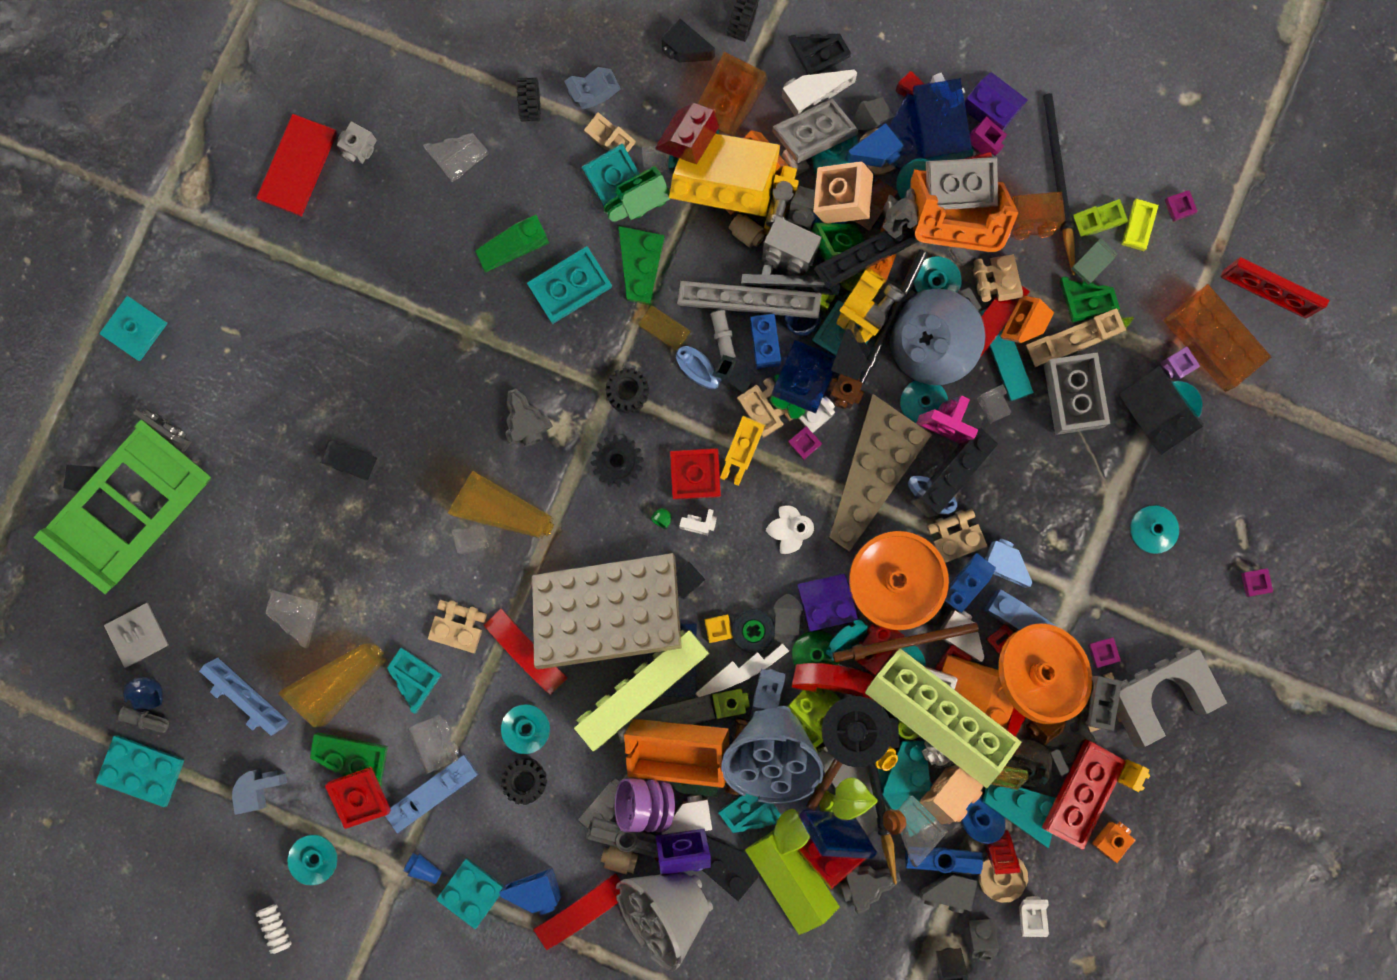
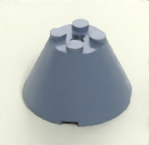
[889,289,985,385]
[721,706,823,804]

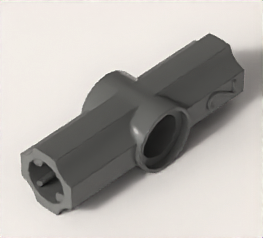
[587,817,659,858]

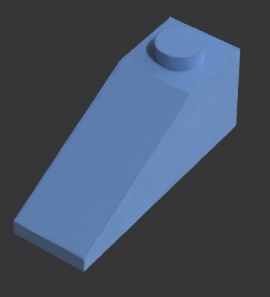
[984,589,1055,631]

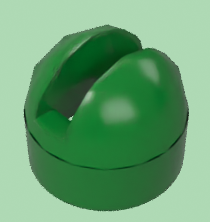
[650,508,671,529]

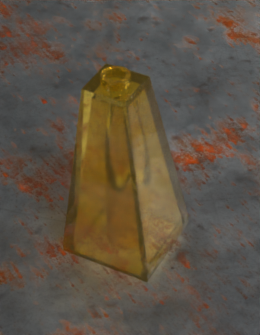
[448,471,555,539]
[278,643,386,727]

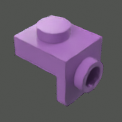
[1161,347,1200,382]

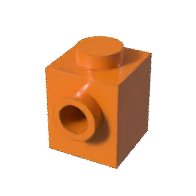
[1091,821,1135,863]

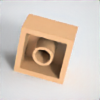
[813,161,873,223]
[917,765,983,825]

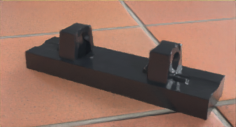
[741,265,840,295]

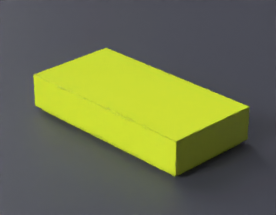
[1121,199,1159,251]

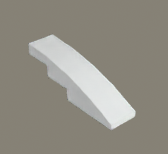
[696,644,789,697]

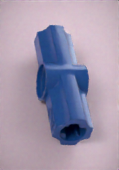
[905,846,983,874]

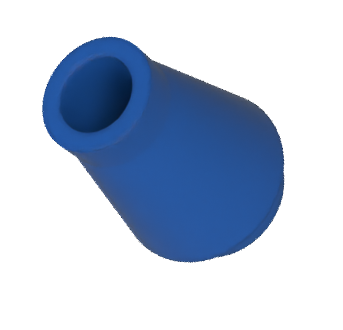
[403,853,442,884]

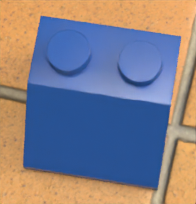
[499,868,562,915]

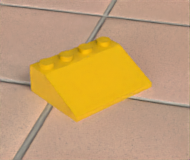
[669,134,780,217]

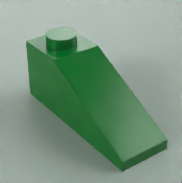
[475,215,549,272]

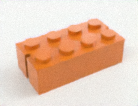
[624,719,730,788]

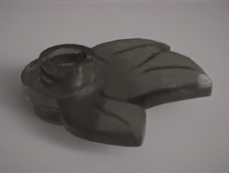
[1046,715,1096,764]

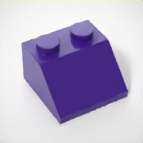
[962,72,1028,131]
[797,574,858,632]
[655,828,711,875]

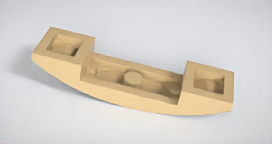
[1026,308,1126,367]

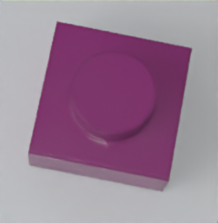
[1164,190,1198,222]
[788,426,822,461]
[1241,568,1273,597]
[1088,637,1121,668]

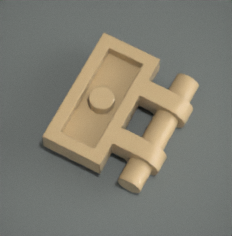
[973,254,1023,302]
[737,377,793,438]
[927,508,987,563]
[428,600,487,653]

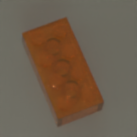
[1163,284,1272,392]

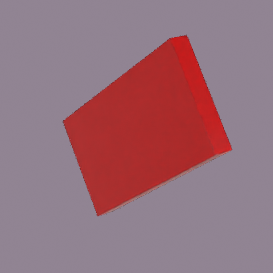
[256,114,338,217]
[1220,257,1330,319]
[1042,739,1127,850]

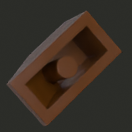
[854,179,898,232]

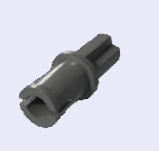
[118,706,170,733]

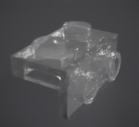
[408,714,459,774]

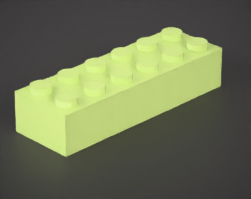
[574,630,710,751]
[865,648,1022,788]

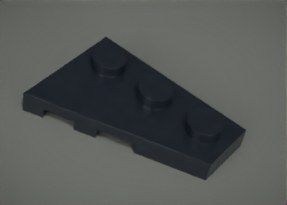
[702,836,760,901]

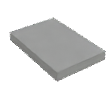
[772,98,858,164]
[926,157,998,210]

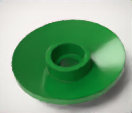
[792,631,840,667]

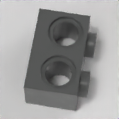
[1079,676,1122,731]

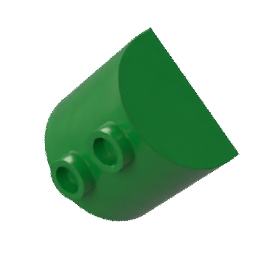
[812,223,865,261]

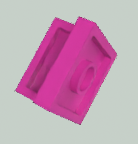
[916,395,978,444]

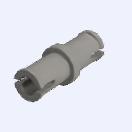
[710,310,736,358]

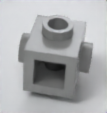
[337,121,377,164]

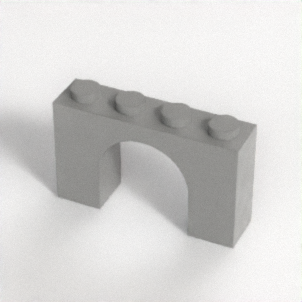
[1117,648,1227,747]

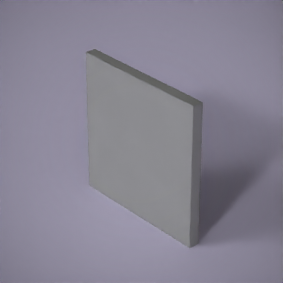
[104,603,169,668]

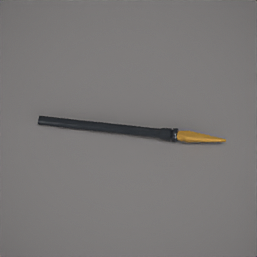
[1043,93,1075,275]
[853,695,897,885]

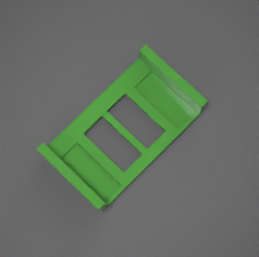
[33,419,211,594]

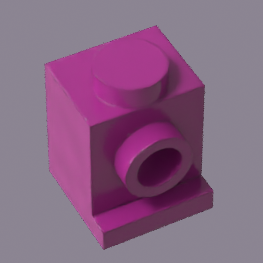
[964,116,1007,156]

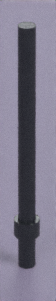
[859,249,928,384]

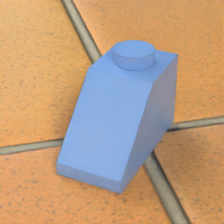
[985,539,1032,588]

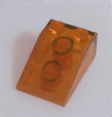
[698,52,768,137]

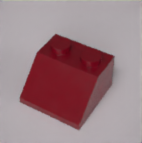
[655,103,719,165]

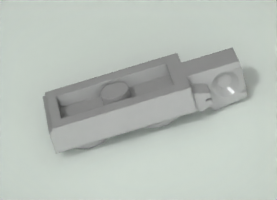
[578,774,636,828]

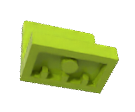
[786,687,841,747]

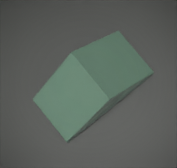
[1071,238,1118,285]

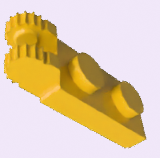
[720,415,765,486]

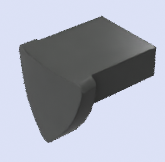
[854,97,895,130]
[773,594,803,635]

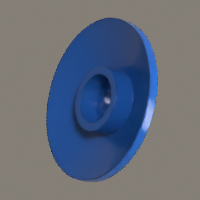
[961,796,1005,844]

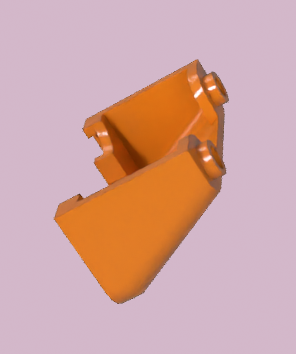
[910,169,1019,252]

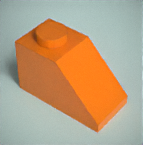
[1000,295,1054,343]

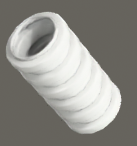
[256,904,292,954]

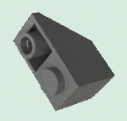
[788,186,817,232]
[919,872,977,913]

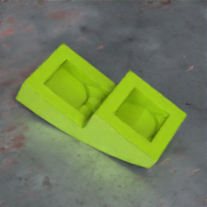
[1073,199,1128,237]

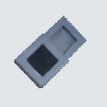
[564,67,621,109]
[750,669,785,719]
[232,769,287,815]

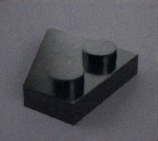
[788,34,851,75]

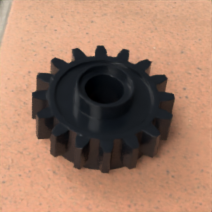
[591,435,644,488]

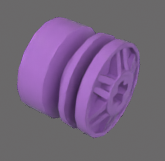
[615,778,675,832]

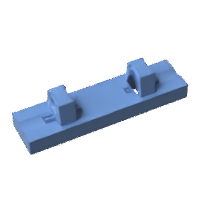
[199,658,289,736]
[385,755,479,833]

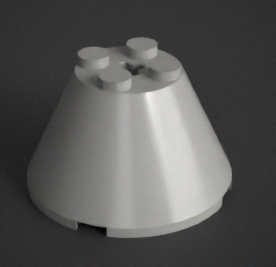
[616,872,713,972]

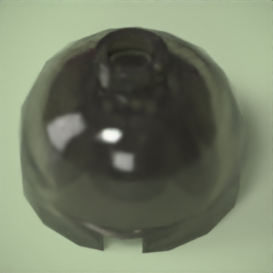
[1002,739,1053,787]

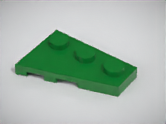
[619,226,665,305]
[310,732,388,787]

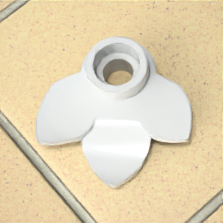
[766,506,814,554]

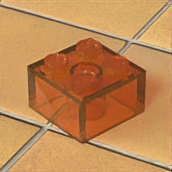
[1010,192,1065,240]

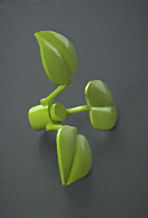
[774,745,878,855]

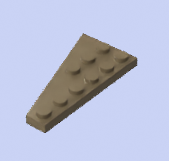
[829,394,932,552]

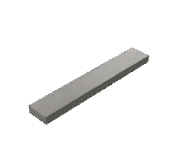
[677,281,822,318]

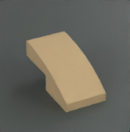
[582,112,636,152]

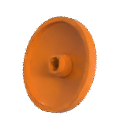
[849,531,949,630]
[999,624,1092,724]

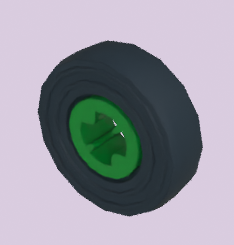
[732,610,775,653]

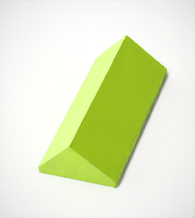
[745,829,840,935]

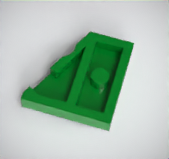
[1060,277,1120,322]

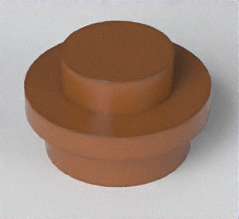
[883,809,906,835]

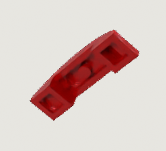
[979,285,1030,359]
[484,608,568,695]
[792,663,880,705]
[533,873,621,950]

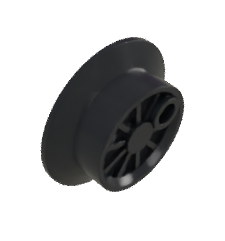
[822,696,892,767]

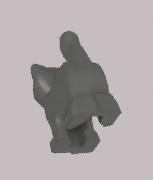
[883,188,918,238]

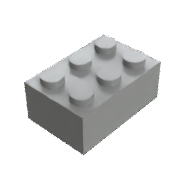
[762,216,821,276]
[1044,353,1110,435]

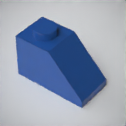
[845,123,903,167]

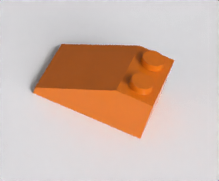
[941,654,1014,729]

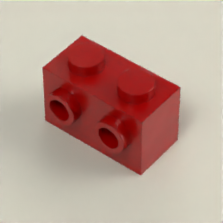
[853,623,906,676]

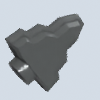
[505,388,553,447]
[840,865,901,914]

